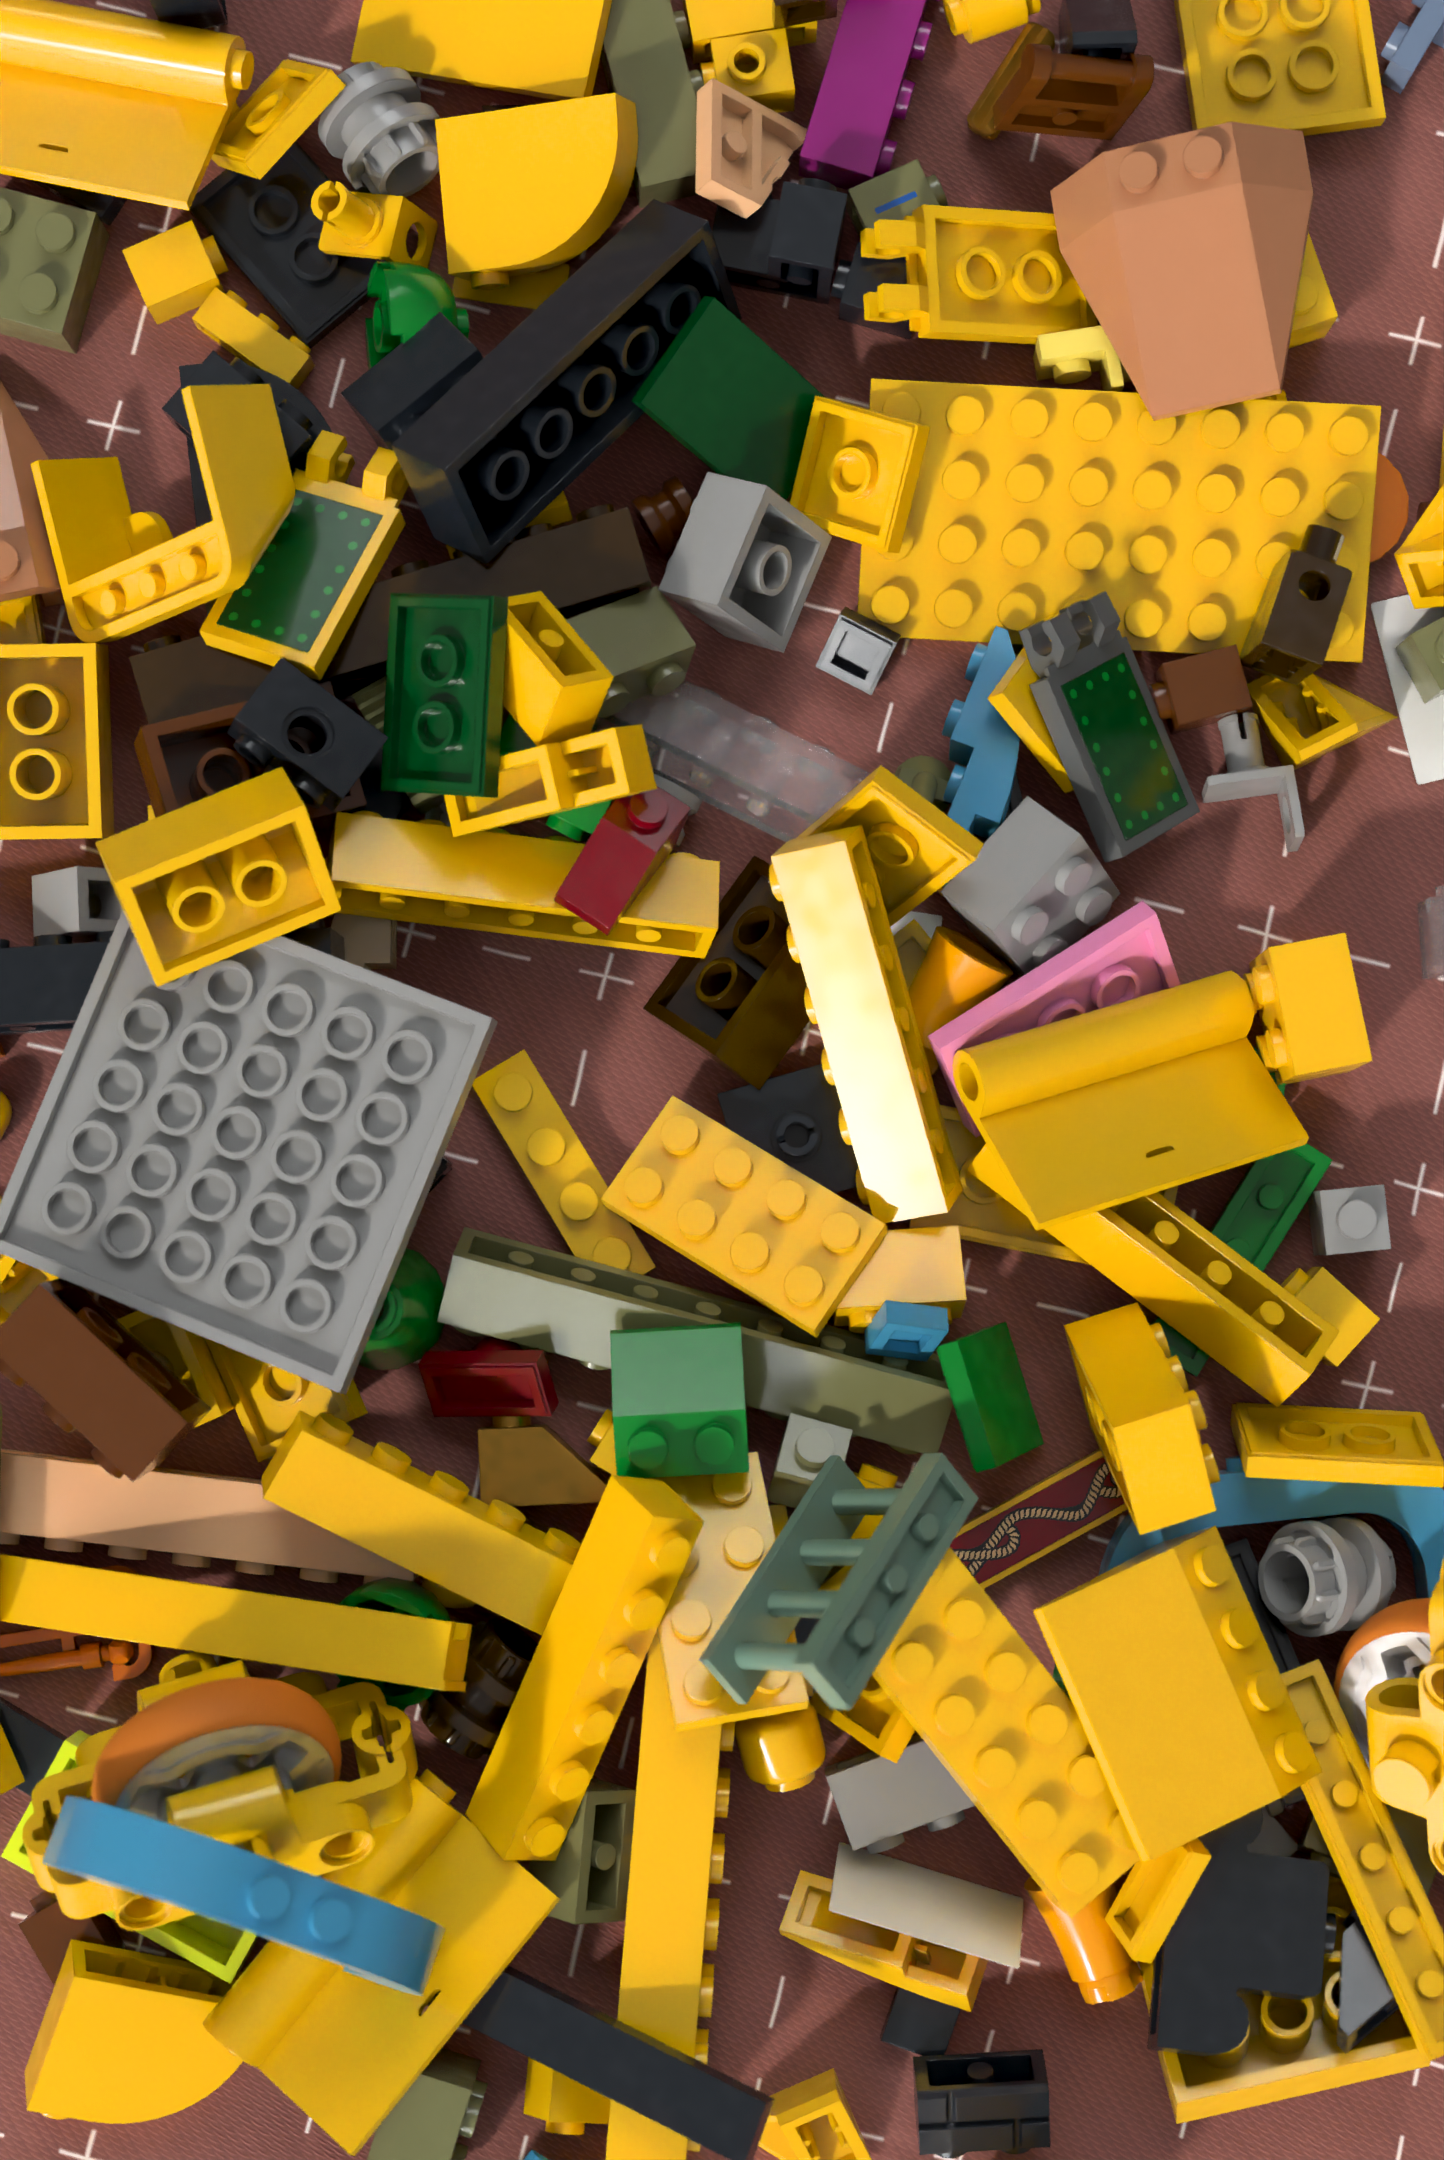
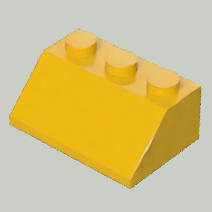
[95,767,342,987]

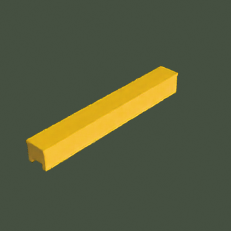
[0,1553,472,1692]

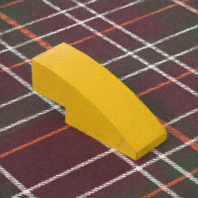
[444,724,657,837]
[779,1870,988,2012]

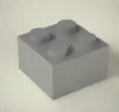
[658,472,832,653]
[940,796,1120,977]

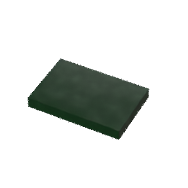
[631,296,825,500]
[381,593,508,798]

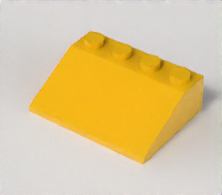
[1033,1525,1323,1862]
[1136,1876,1431,2124]

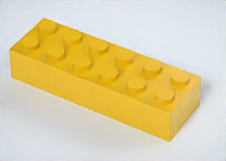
[818,1547,1140,1918]

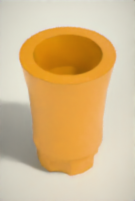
[908,926,1013,1075]
[1024,1876,1143,2005]

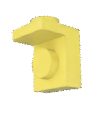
[1033,325,1131,392]

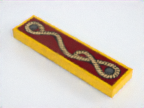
[949,1449,1128,1589]

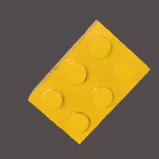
[0,643,114,840]
[1063,1302,1220,1535]

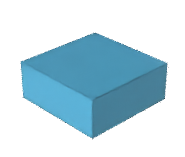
[864,1300,949,1361]

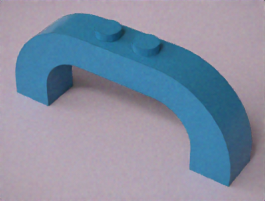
[1098,1456,1444,1599]
[41,1796,445,1996]

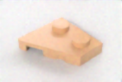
[695,78,808,219]

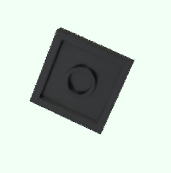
[717,1064,859,1193]

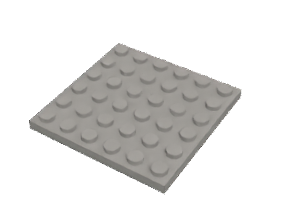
[0,910,498,1394]

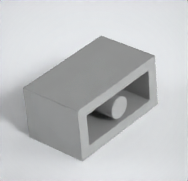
[824,1733,975,1854]

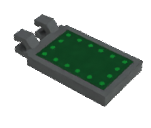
[1019,591,1200,862]

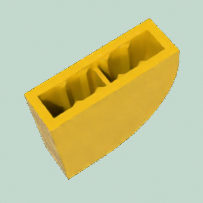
[435,93,638,290]
[24,1939,243,2124]

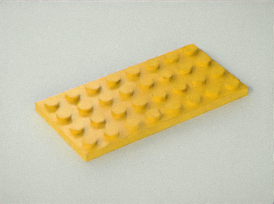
[857,378,1381,663]

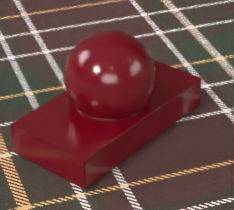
[418,1336,559,1417]

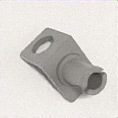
[1201,712,1305,852]

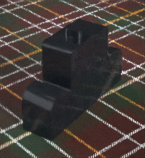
[1147,1807,1336,2056]

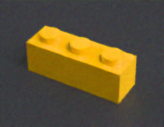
[192,287,315,389]

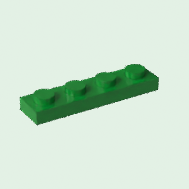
[1150,1143,1333,1377]

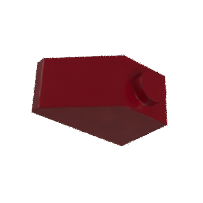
[554,785,691,936]

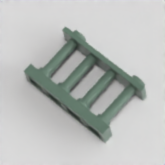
[699,1453,978,1710]

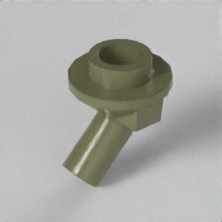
[894,755,951,811]

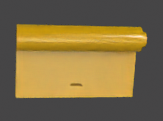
[0,0,254,211]
[952,970,1309,1231]
[202,1768,561,2156]

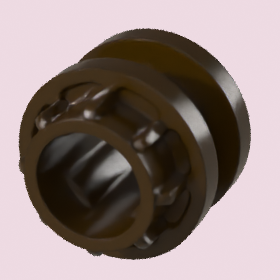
[419,1618,538,1759]

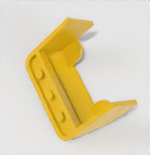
[30,384,296,643]

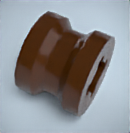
[631,475,693,556]

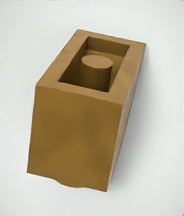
[478,1416,608,1506]

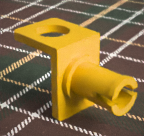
[311,181,438,269]

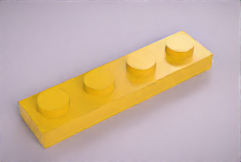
[472,1049,656,1275]

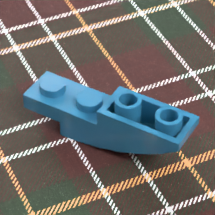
[942,626,1020,888]

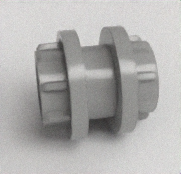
[318,61,441,197]
[1258,1516,1396,1637]

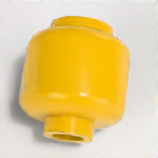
[734,1702,826,1792]

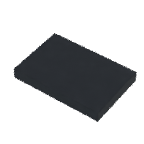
[189,141,388,349]

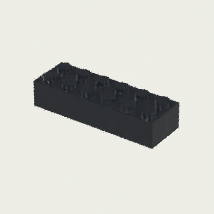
[391,199,742,564]

